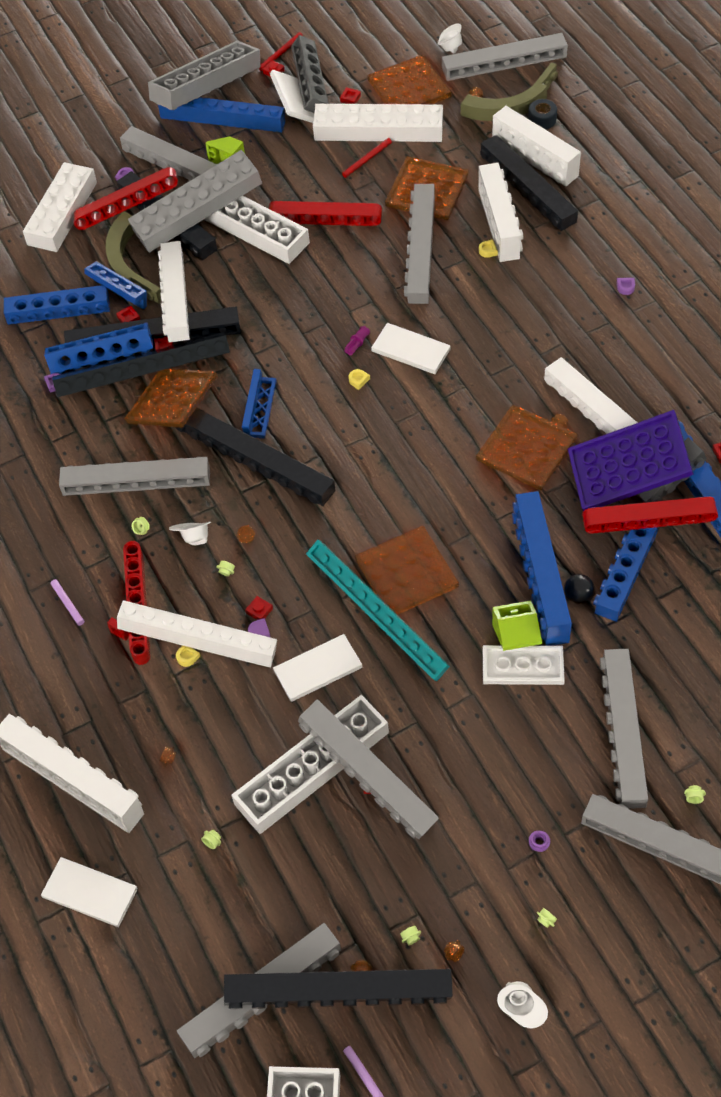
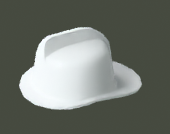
[438,24,462,54]
[169,522,211,545]
[497,981,548,1028]

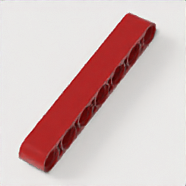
[74,167,178,230]
[268,201,382,226]
[582,497,718,534]
[123,541,150,665]

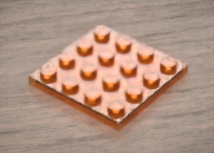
[367,54,452,105]
[385,156,469,221]
[125,369,218,428]
[476,404,577,491]
[355,525,459,615]

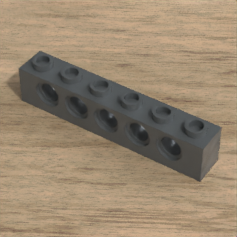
[291,35,329,113]

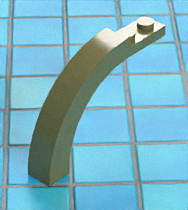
[461,62,558,121]
[105,211,162,304]

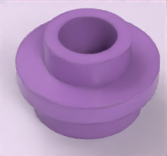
[529,830,550,852]

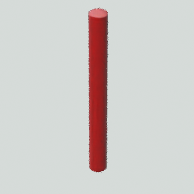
[259,32,303,71]
[342,138,392,178]

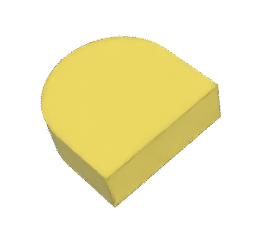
[479,239,498,258]
[349,369,370,390]
[176,645,200,667]

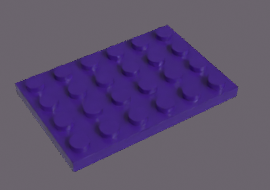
[568,410,694,511]

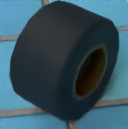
[528,99,557,130]

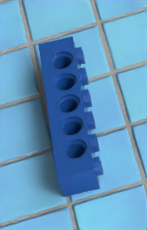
[4,285,110,325]
[44,323,153,374]
[593,527,659,622]

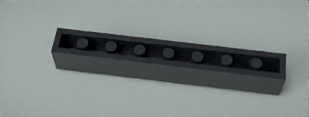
[480,135,578,231]
[116,171,217,261]

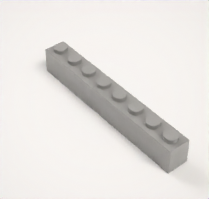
[442,33,568,81]
[120,126,217,181]
[404,184,435,304]
[59,457,210,496]
[600,649,648,809]
[298,699,439,840]
[581,794,721,885]
[177,923,341,1059]

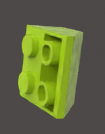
[205,136,245,164]
[492,600,542,651]

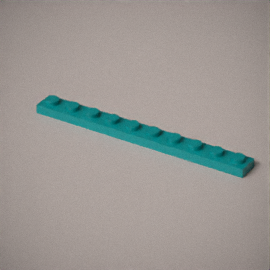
[306,540,450,681]

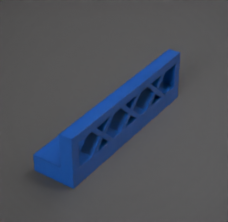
[84,261,147,309]
[242,369,277,439]

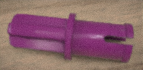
[344,326,370,355]

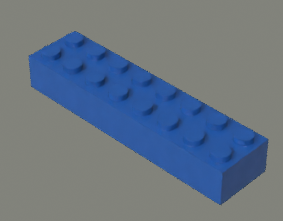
[512,491,572,646]

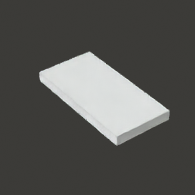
[270,70,314,123]
[371,323,450,374]
[273,634,363,702]
[483,645,564,685]
[41,857,138,928]

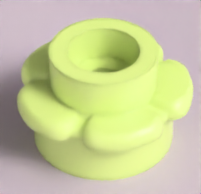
[132,517,150,535]
[216,561,235,577]
[684,785,706,804]
[201,830,221,849]
[537,908,557,928]
[400,926,421,945]

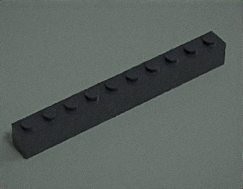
[64,306,241,358]
[52,332,230,397]
[172,402,336,506]
[224,969,453,1009]

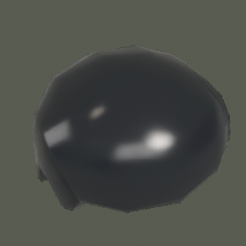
[564,574,595,604]

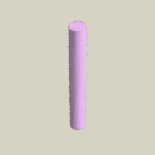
[50,579,85,626]
[343,1046,384,1097]

